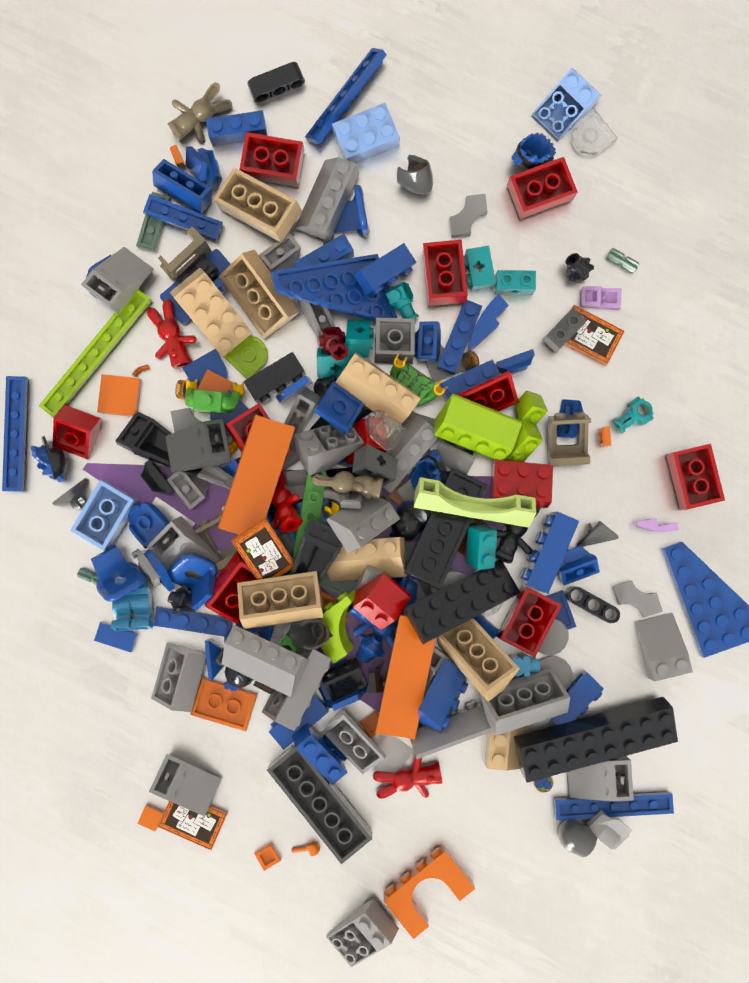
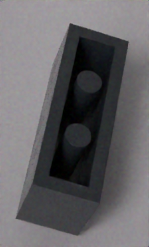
[243,351,306,404]

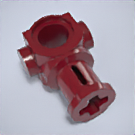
[317,327,348,360]

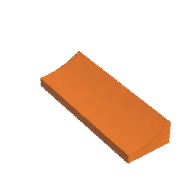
[217,415,295,535]
[375,613,436,740]

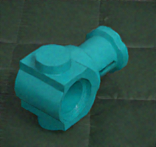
[386,282,419,319]
[612,396,654,434]

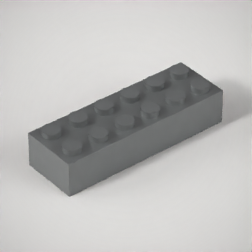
[267,744,373,864]

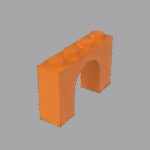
[383,845,475,939]

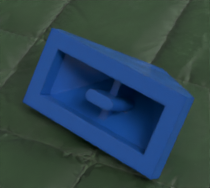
[557,399,584,439]
[205,638,224,680]

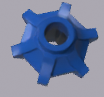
[356,634,385,663]

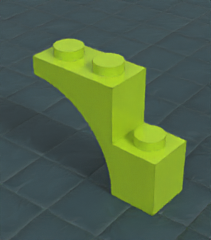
[505,390,548,462]
[320,590,355,664]

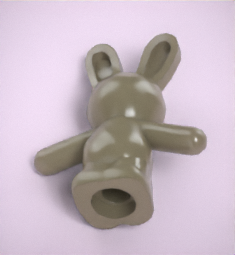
[167,82,232,142]
[311,471,384,499]

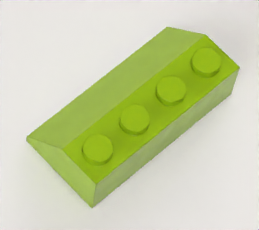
[434,393,522,461]

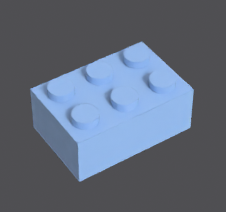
[332,103,400,163]
[70,480,139,551]

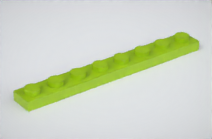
[39,289,152,418]

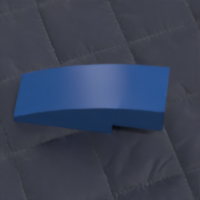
[467,294,509,353]

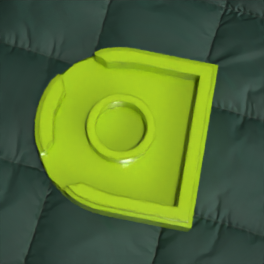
[224,336,268,379]

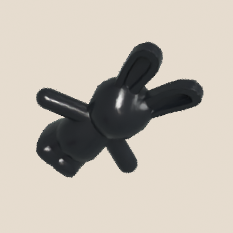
[495,507,540,564]

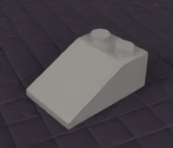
[635,613,693,681]

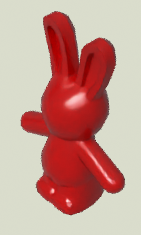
[147,299,197,369]
[271,470,303,532]
[373,756,443,799]

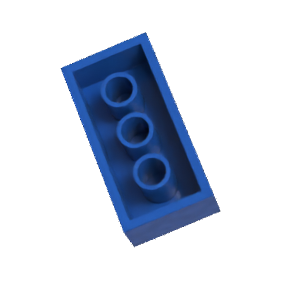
[520,511,579,594]

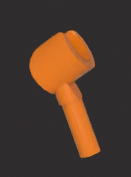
[291,841,320,857]

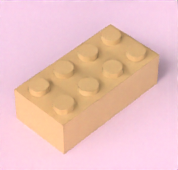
[213,168,302,243]
[170,268,253,357]

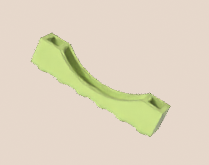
[414,477,536,528]

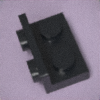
[175,253,219,284]
[322,658,368,701]

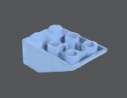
[532,68,602,141]

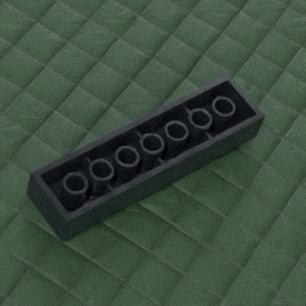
[514,697,678,783]

